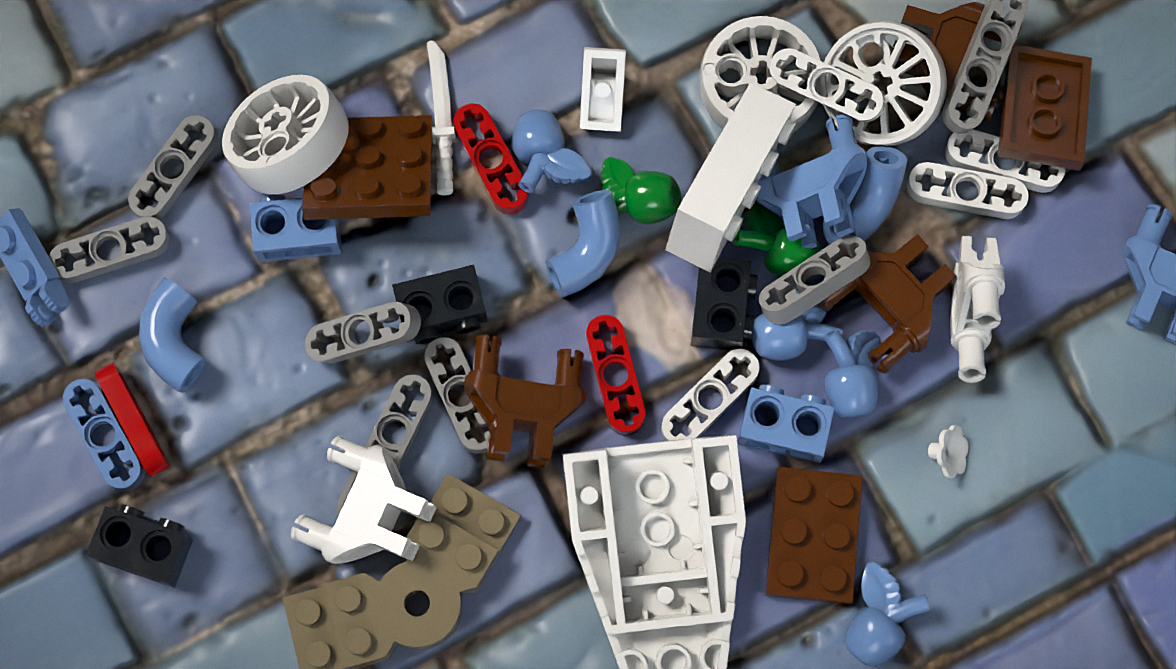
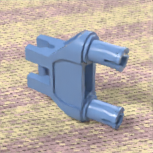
[756,115,867,249]
[1124,204,1176,344]

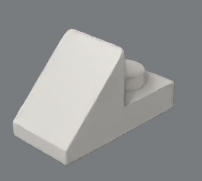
[580,47,626,131]

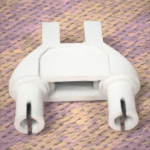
[950,236,1005,383]
[291,436,437,564]

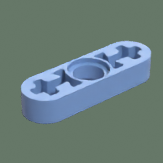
[63,379,145,492]

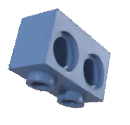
[250,195,342,262]
[737,385,835,464]

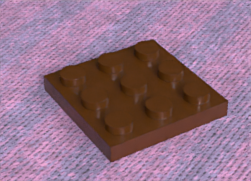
[302,115,433,220]

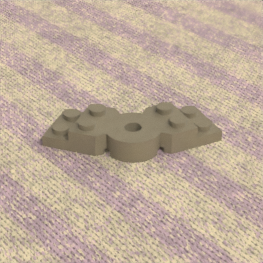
[283,473,522,669]

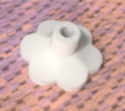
[928,425,969,478]

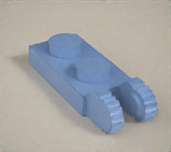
[0,208,70,327]

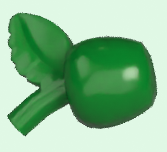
[600,157,681,224]
[733,203,821,280]

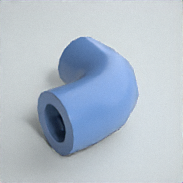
[823,146,907,244]
[545,190,621,298]
[139,277,206,393]

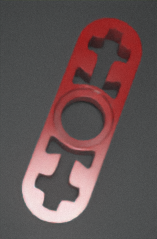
[453,103,528,214]
[586,315,645,436]
[94,362,170,478]

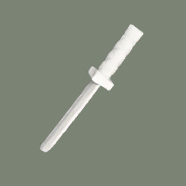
[427,41,456,195]

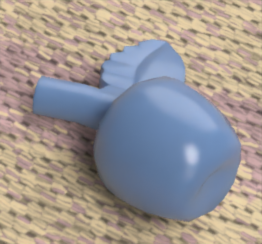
[512,109,591,193]
[751,283,843,361]
[823,328,879,419]
[844,561,930,667]

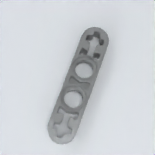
[942,0,1029,134]
[337,374,433,515]

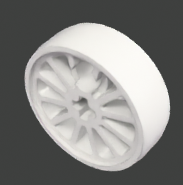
[699,16,821,132]
[820,21,947,146]
[222,75,349,194]

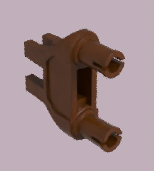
[892,2,1022,121]
[819,234,957,374]
[464,335,586,468]

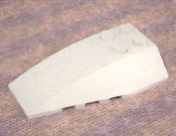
[563,435,746,669]

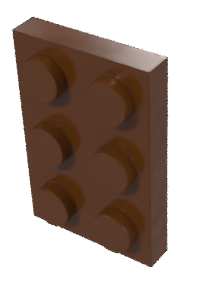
[998,44,1092,171]
[765,467,863,605]

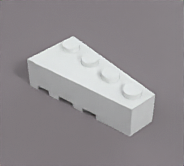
[665,82,796,272]

